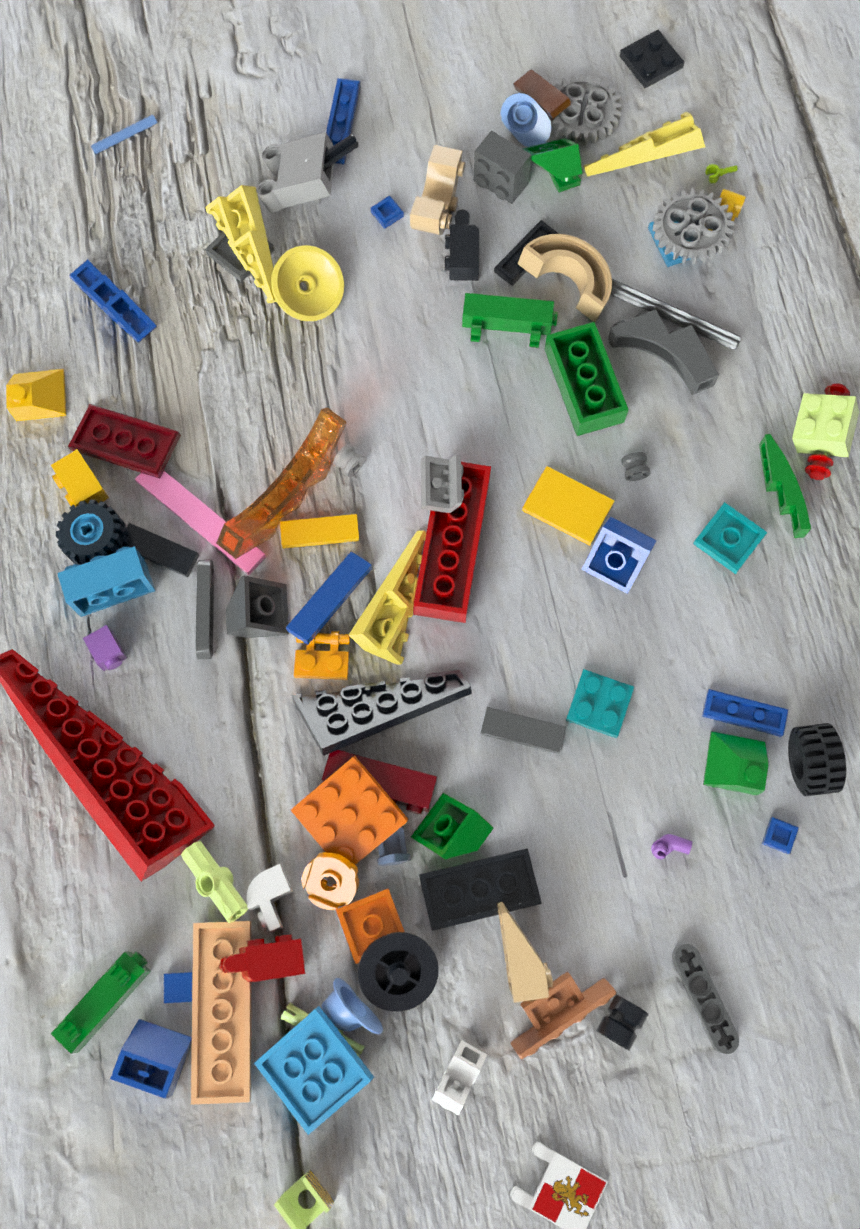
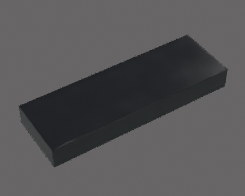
[494,220,559,286]
[122,523,199,578]

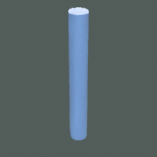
[91,114,157,155]

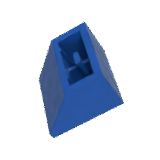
[110,1019,192,1099]

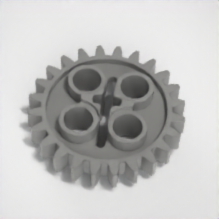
[547,74,622,145]
[653,188,734,264]

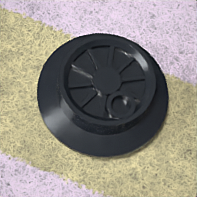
[358,932,439,1012]

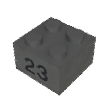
[473,130,532,204]

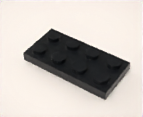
[419,848,542,931]

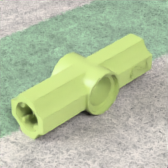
[181,841,248,923]

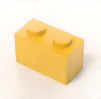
[51,449,109,507]

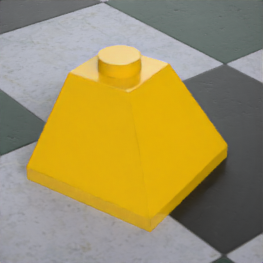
[6,369,66,421]

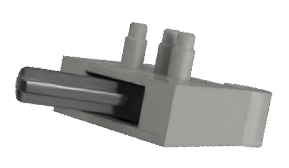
[256,132,359,213]

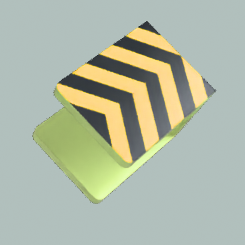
[274,1170,334,1229]

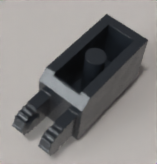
[445,209,479,281]

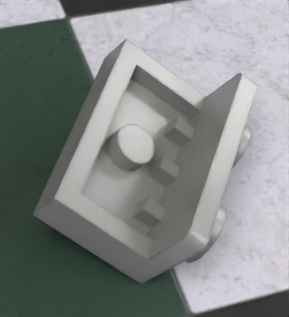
[421,455,464,513]

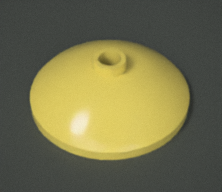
[271,245,344,322]

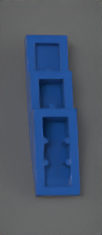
[70,259,157,343]

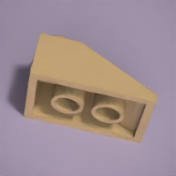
[497,902,553,1003]

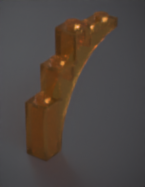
[216,407,347,559]

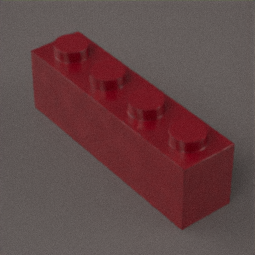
[321,750,437,815]

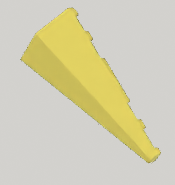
[583,112,705,177]
[205,185,277,303]
[349,530,426,665]

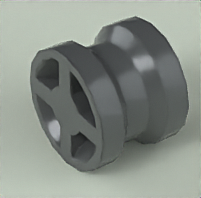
[621,452,651,481]

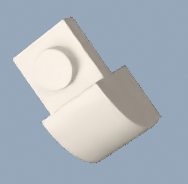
[246,864,293,932]
[432,1040,487,1115]

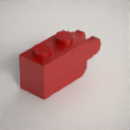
[219,934,305,982]

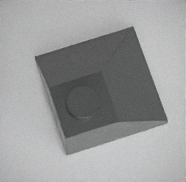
[226,575,289,638]

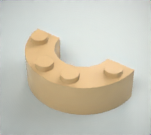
[410,145,465,235]
[518,234,612,322]

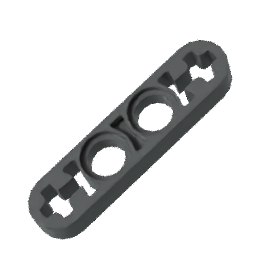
[196,560,214,660]
[672,944,739,1054]

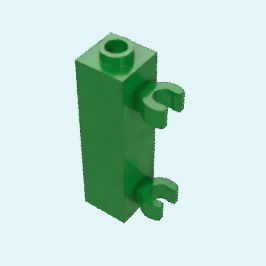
[462,293,558,348]
[50,951,151,1054]

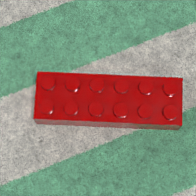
[413,462,491,623]

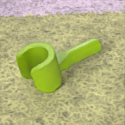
[705,164,738,184]

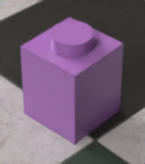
[83,625,127,671]

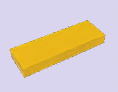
[280,514,360,549]

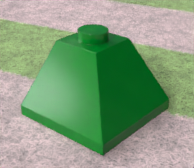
[522,138,583,182]
[703,731,769,796]
[411,793,494,859]

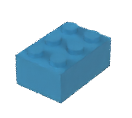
[57,546,156,617]

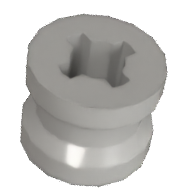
[333,444,365,477]

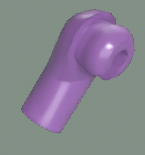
[651,834,692,859]

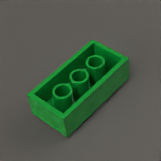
[544,322,629,436]

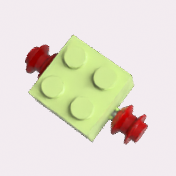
[792,383,859,480]

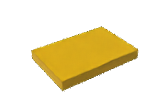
[522,466,615,546]

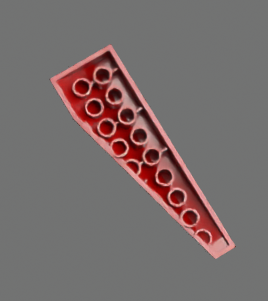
[0,649,215,882]

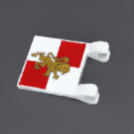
[510,1141,608,1229]

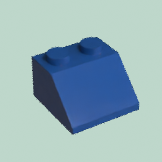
[581,516,657,594]

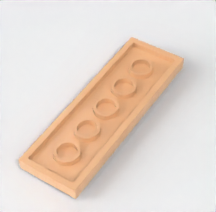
[191,921,252,1105]

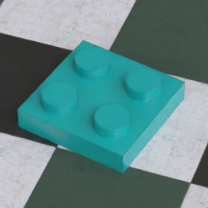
[693,502,767,574]
[566,669,634,739]

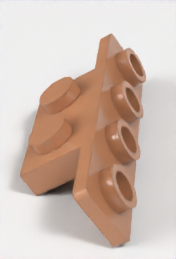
[510,971,617,1059]

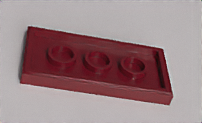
[68,404,181,479]

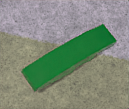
[759,434,811,538]

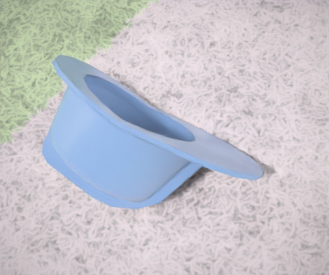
[501,93,552,147]
[321,978,383,1034]

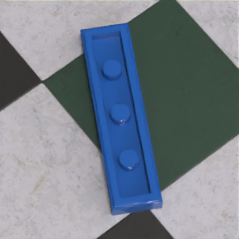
[326,78,361,165]
[286,551,372,645]

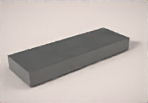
[480,707,566,754]

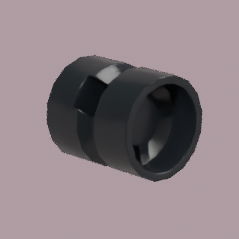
[596,994,649,1051]

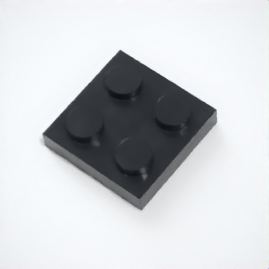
[619,29,684,88]

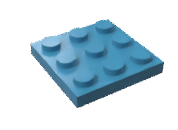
[254,1006,375,1135]

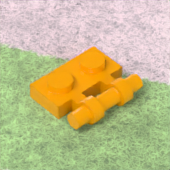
[294,631,350,680]

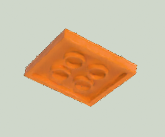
[291,755,409,865]

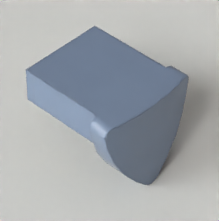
[377,826,411,866]

